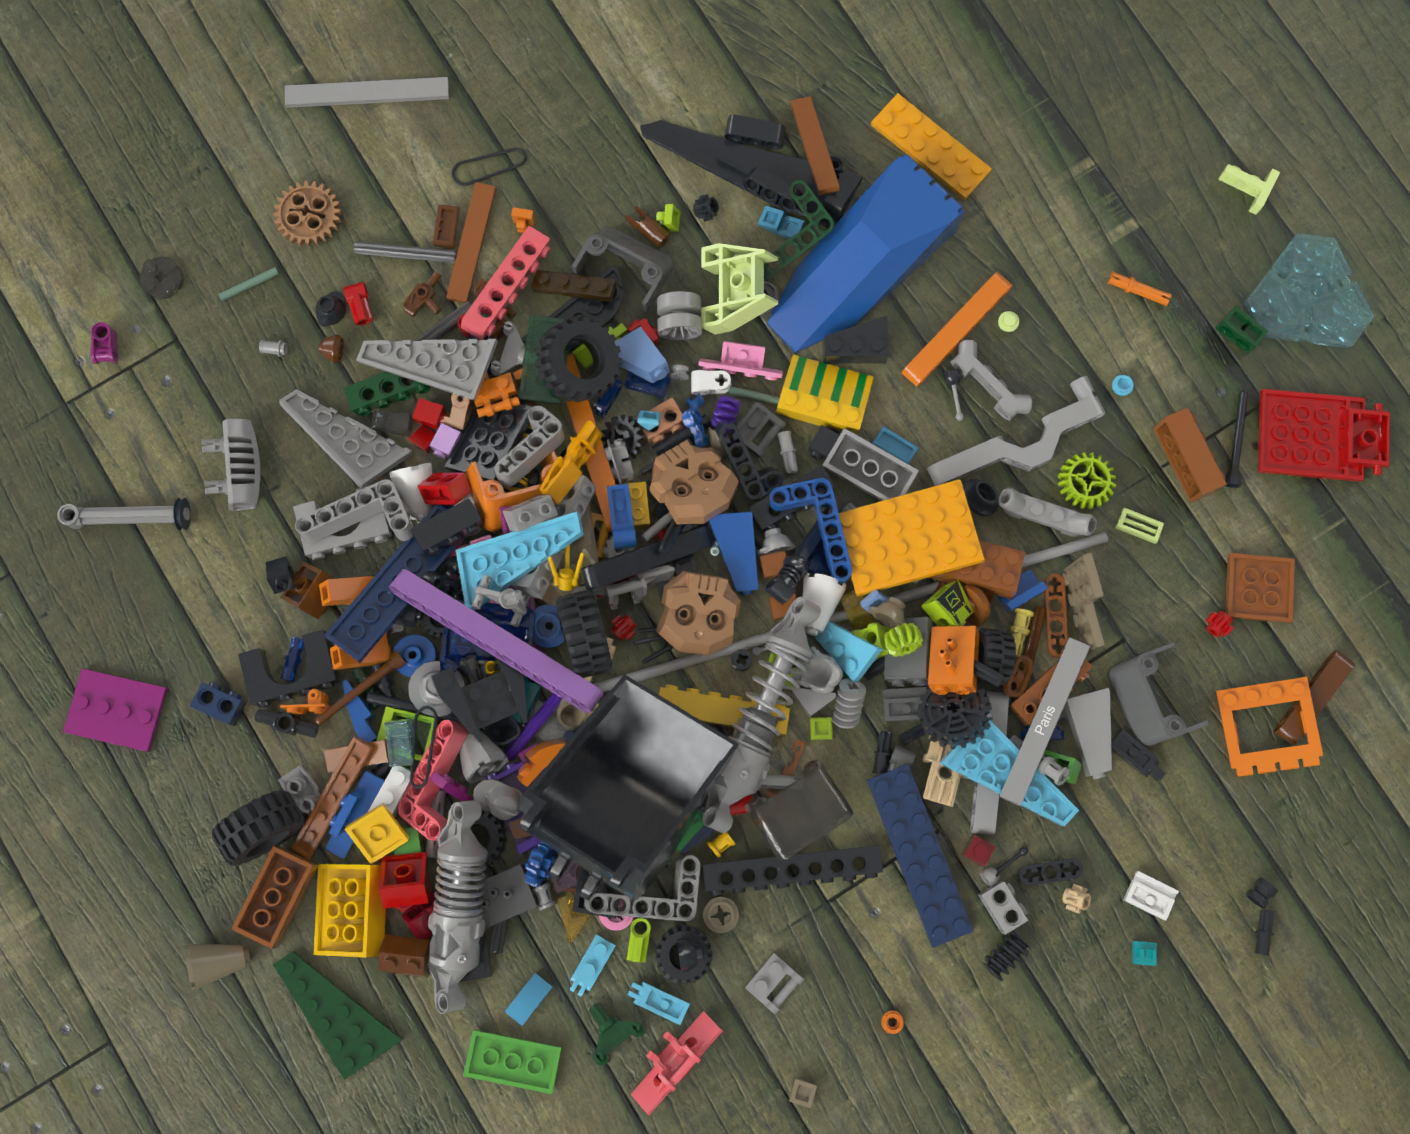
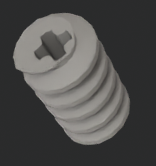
[832,678,866,728]

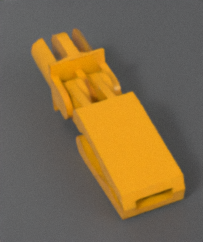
[539,420,603,505]

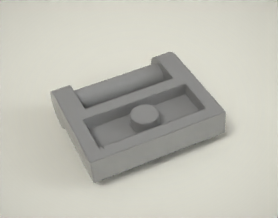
[745,953,804,1015]

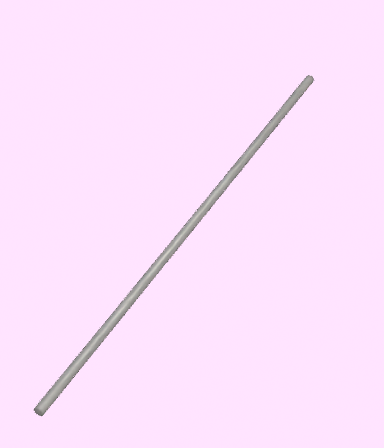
[594,532,1108,692]

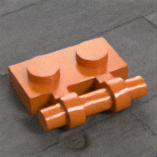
[474,373,520,418]

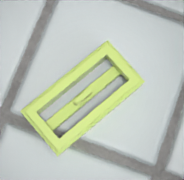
[1115,508,1164,544]

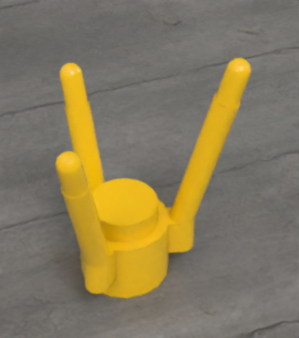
[548,544,584,591]

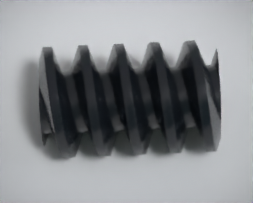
[981,931,1030,982]

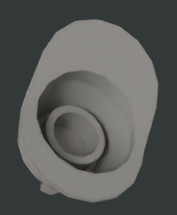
[473,779,523,821]

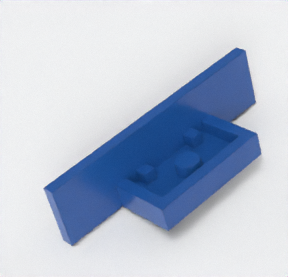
[325,770,385,859]

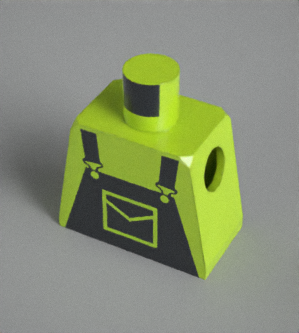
[921,580,973,627]

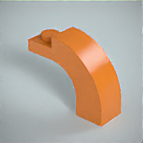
[517,739,568,787]

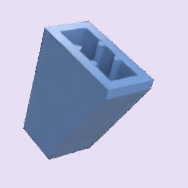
[615,327,670,383]

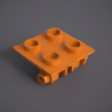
[280,689,330,715]

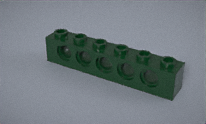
[343,372,433,416]

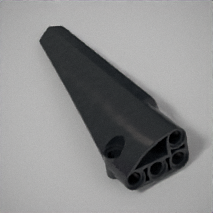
[640,120,863,229]

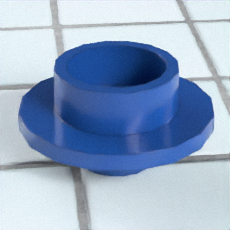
[527,604,565,648]
[393,635,436,677]

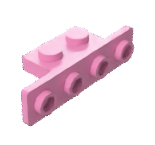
[699,341,783,380]

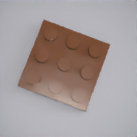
[1225,553,1295,623]

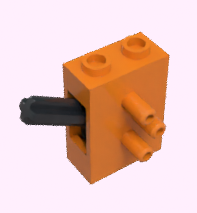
[928,626,1004,695]

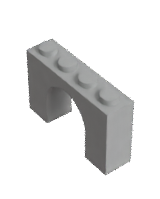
[293,486,393,560]

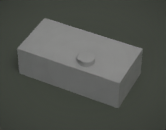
[823,428,919,501]

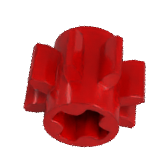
[1205,611,1234,638]
[610,614,637,641]

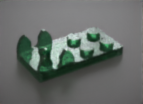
[519,315,571,405]

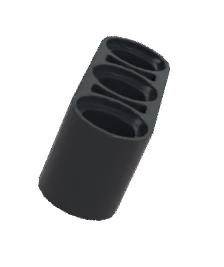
[724,115,786,150]

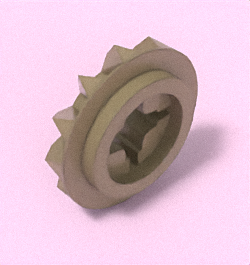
[703,897,739,933]

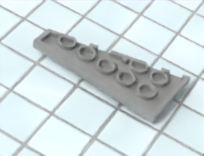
[356,339,498,401]
[279,389,412,489]

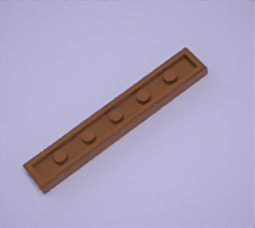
[791,96,839,195]
[446,182,496,303]
[291,735,375,860]

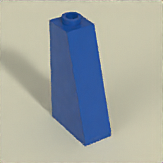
[709,512,758,595]

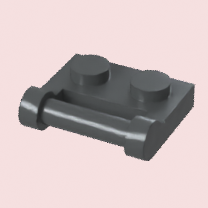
[736,401,786,458]

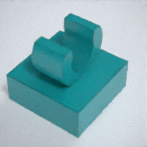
[1132,941,1157,966]

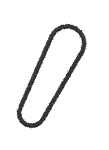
[451,148,526,186]
[410,706,438,789]

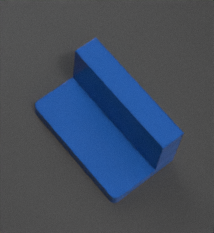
[996,570,1048,613]

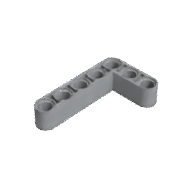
[295,479,414,543]
[584,855,700,921]

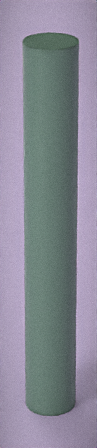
[218,267,279,301]
[729,386,780,405]

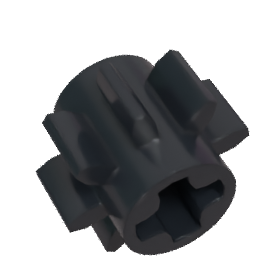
[693,194,719,222]

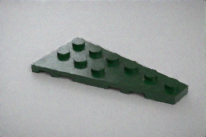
[273,951,403,1080]

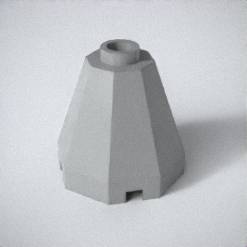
[459,729,509,784]

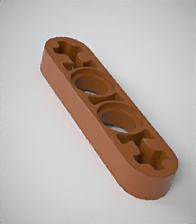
[1044,574,1068,658]

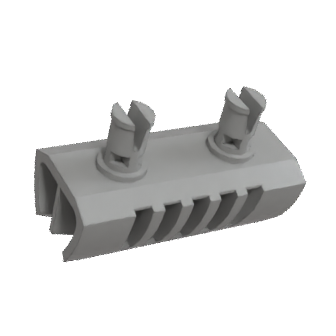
[201,419,260,511]

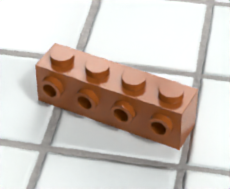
[1008,659,1093,726]

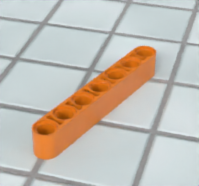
[901,272,1013,387]

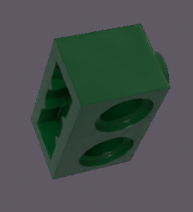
[1215,305,1269,354]

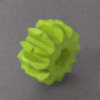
[884,623,923,657]

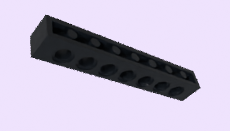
[703,845,883,896]

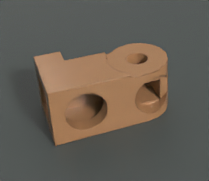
[443,394,473,430]

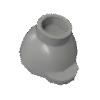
[757,528,796,556]

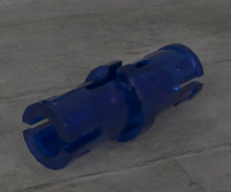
[280,637,304,682]

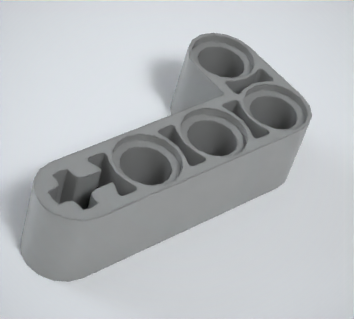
[494,406,565,488]

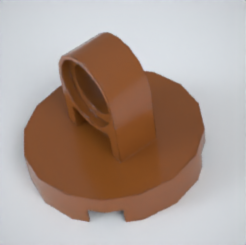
[962,584,993,627]

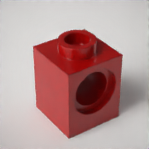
[412,398,447,430]

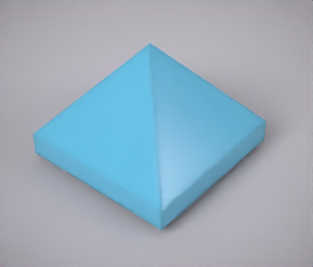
[637,410,661,431]

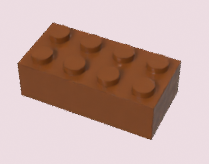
[1153,407,1226,504]
[927,540,1025,599]
[231,846,319,949]

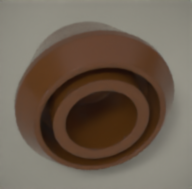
[319,335,344,363]

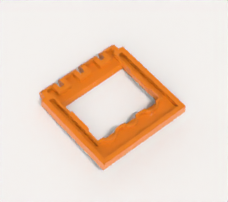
[1216,677,1323,777]

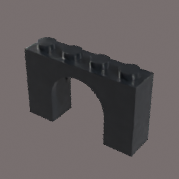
[238,630,340,708]

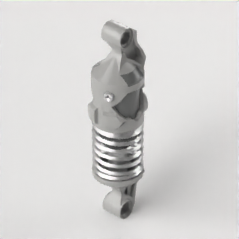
[427,800,488,1014]

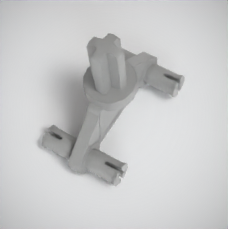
[491,321,539,377]
[471,575,530,627]

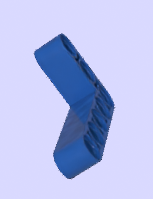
[769,478,852,584]

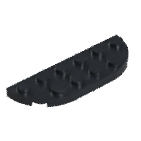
[521,265,624,355]

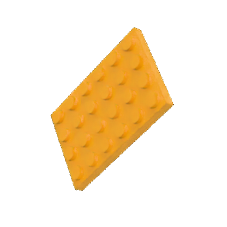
[838,479,985,597]

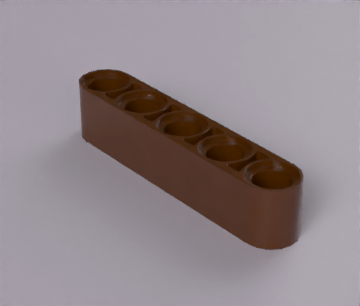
[1274,650,1355,746]

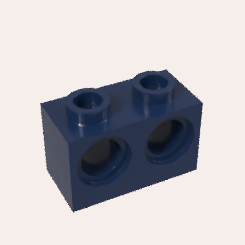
[190,681,247,726]

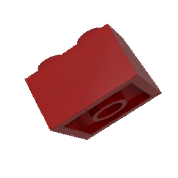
[378,852,430,909]

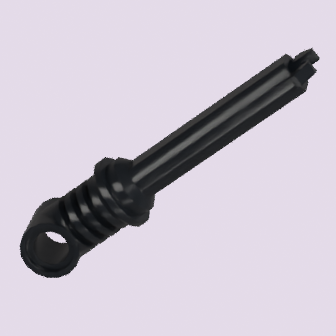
[765,506,840,605]

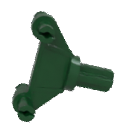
[589,1003,646,1066]

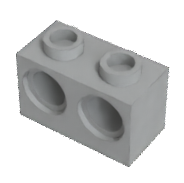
[503,494,558,532]
[978,881,1028,935]

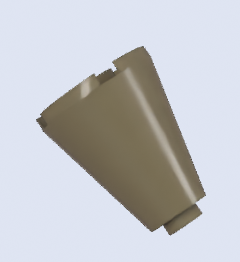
[185,944,250,990]

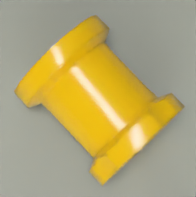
[707,832,735,858]

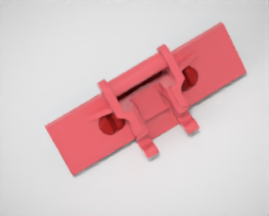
[631,1011,723,1115]

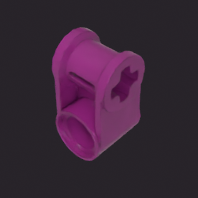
[90,322,118,364]

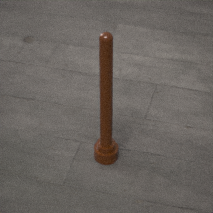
[315,651,406,725]

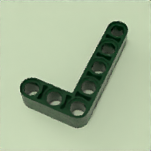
[764,180,835,281]

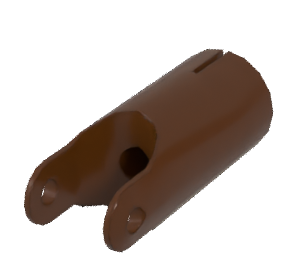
[625,206,671,248]

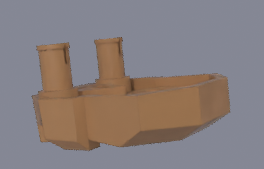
[649,440,739,524]
[656,571,741,656]

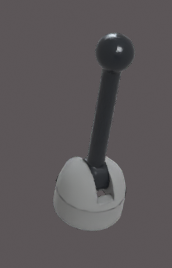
[980,847,1028,887]

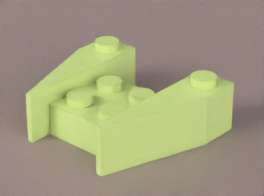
[701,243,778,334]

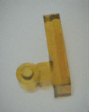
[841,591,874,631]

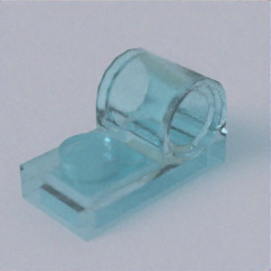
[384,719,413,767]

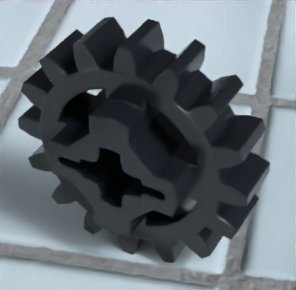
[601,415,646,461]

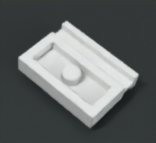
[1123,871,1179,921]

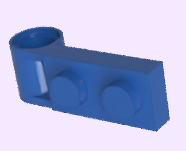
[607,484,636,549]

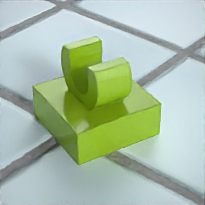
[656,204,680,232]

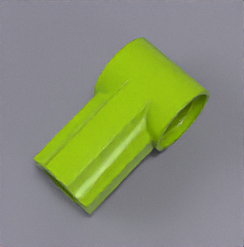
[626,917,651,963]

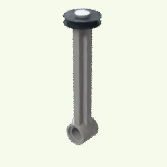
[57,498,191,530]

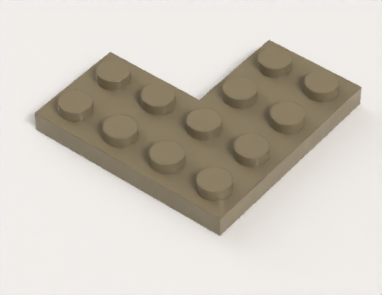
[1062,553,1105,652]

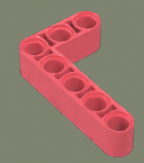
[398,720,467,841]

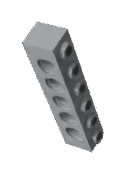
[511,475,597,598]

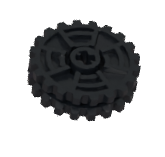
[918,682,993,749]

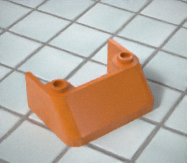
[464,450,557,532]

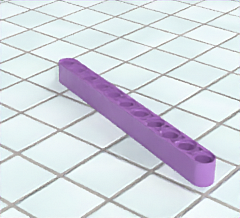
[389,569,604,713]

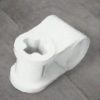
[691,370,731,395]

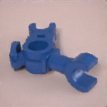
[682,393,710,448]

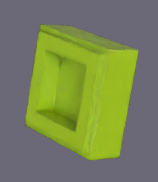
[810,717,833,740]

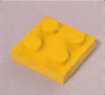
[345,803,409,864]

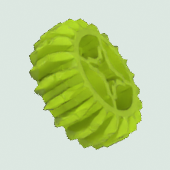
[1058,452,1116,509]

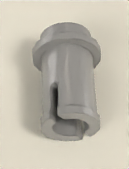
[259,340,288,357]

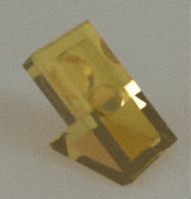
[558,896,590,943]

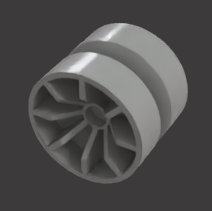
[657,291,702,340]

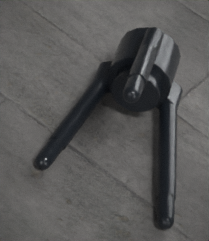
[633,627,674,664]

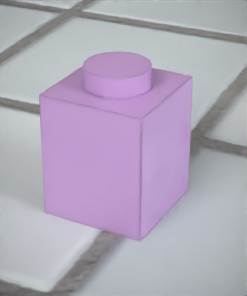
[430,423,462,459]

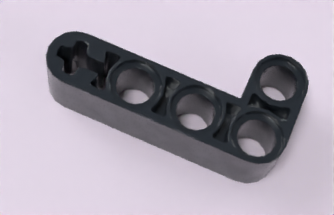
[715,420,784,499]

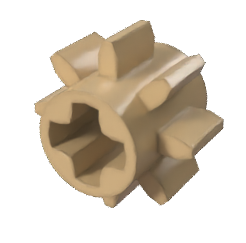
[1062,884,1091,914]

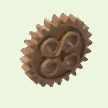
[273,181,342,248]

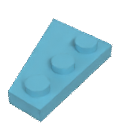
[815,622,883,682]

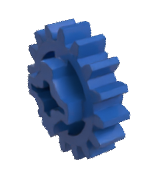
[525,842,558,887]

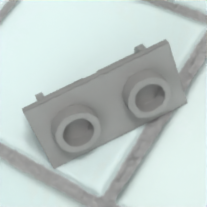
[605,439,635,485]

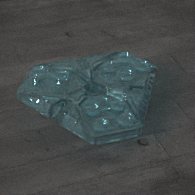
[1244,233,1374,349]

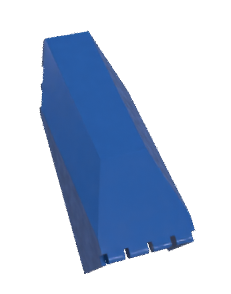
[767,154,965,353]

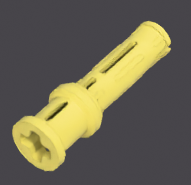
[1010,608,1034,656]

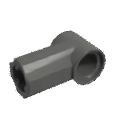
[887,744,916,771]

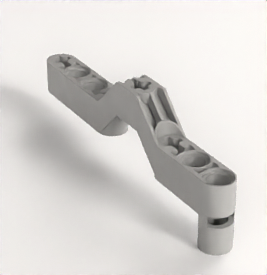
[927,376,1106,486]

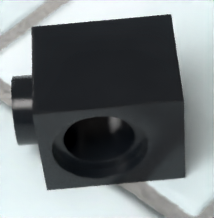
[808,425,840,461]
[266,556,295,594]

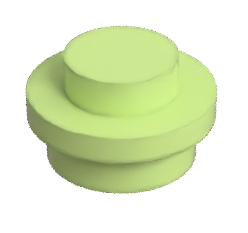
[998,311,1019,332]

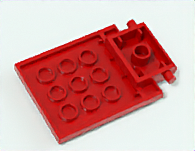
[1257,389,1390,482]

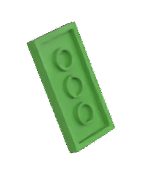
[463,1029,562,1094]

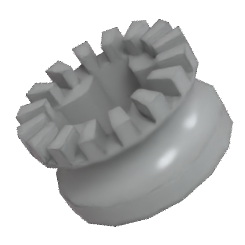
[670,365,689,380]

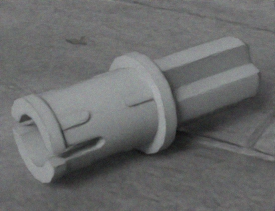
[778,431,798,474]

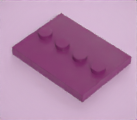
[63,669,168,752]

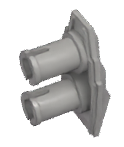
[278,765,321,816]

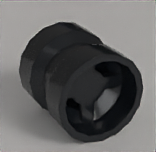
[1246,877,1278,909]

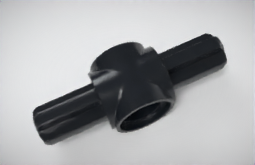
[255,709,319,738]

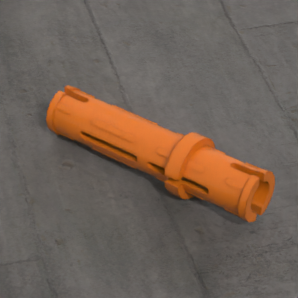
[1107,271,1172,306]

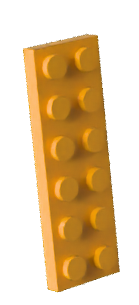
[871,93,992,201]

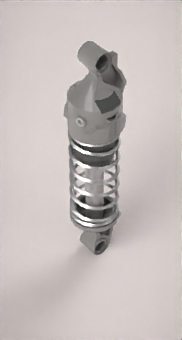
[703,597,821,833]

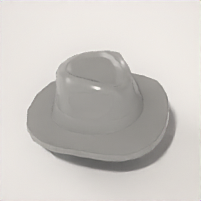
[408,661,465,717]

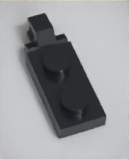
[1111,729,1166,781]

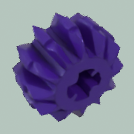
[711,395,740,433]

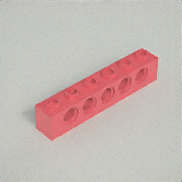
[461,226,551,340]

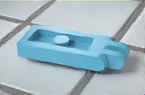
[570,934,616,997]
[627,982,690,1025]

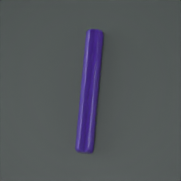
[504,693,563,760]

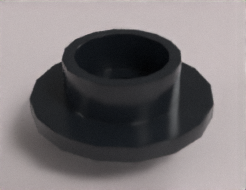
[963,479,998,517]

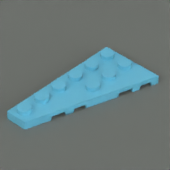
[456,511,584,611]
[939,720,1079,826]

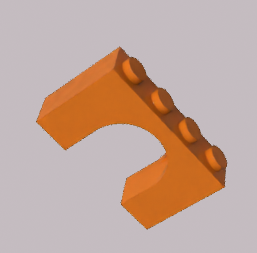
[319,576,391,670]

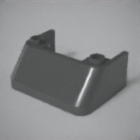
[572,226,673,315]
[1108,642,1209,747]

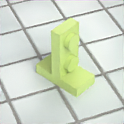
[1218,164,1280,215]

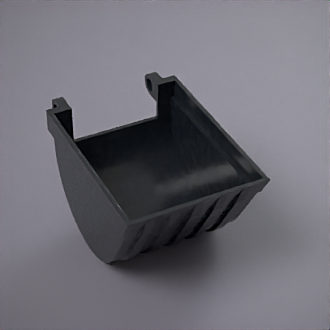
[519,674,739,901]

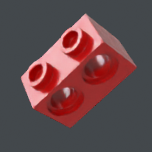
[417,473,472,505]

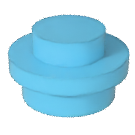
[1112,375,1134,396]

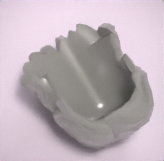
[792,646,843,693]

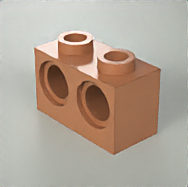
[636,398,685,445]

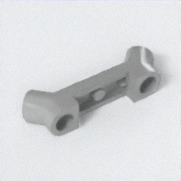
[951,340,1032,421]
[998,487,1097,537]

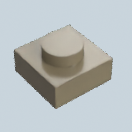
[789,1078,817,1108]

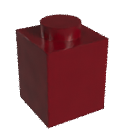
[961,835,995,866]

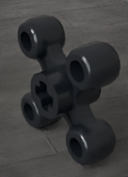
[421,556,464,615]

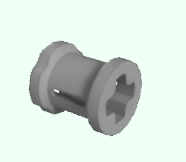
[532,882,558,911]

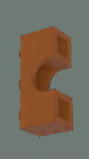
[759,551,797,622]

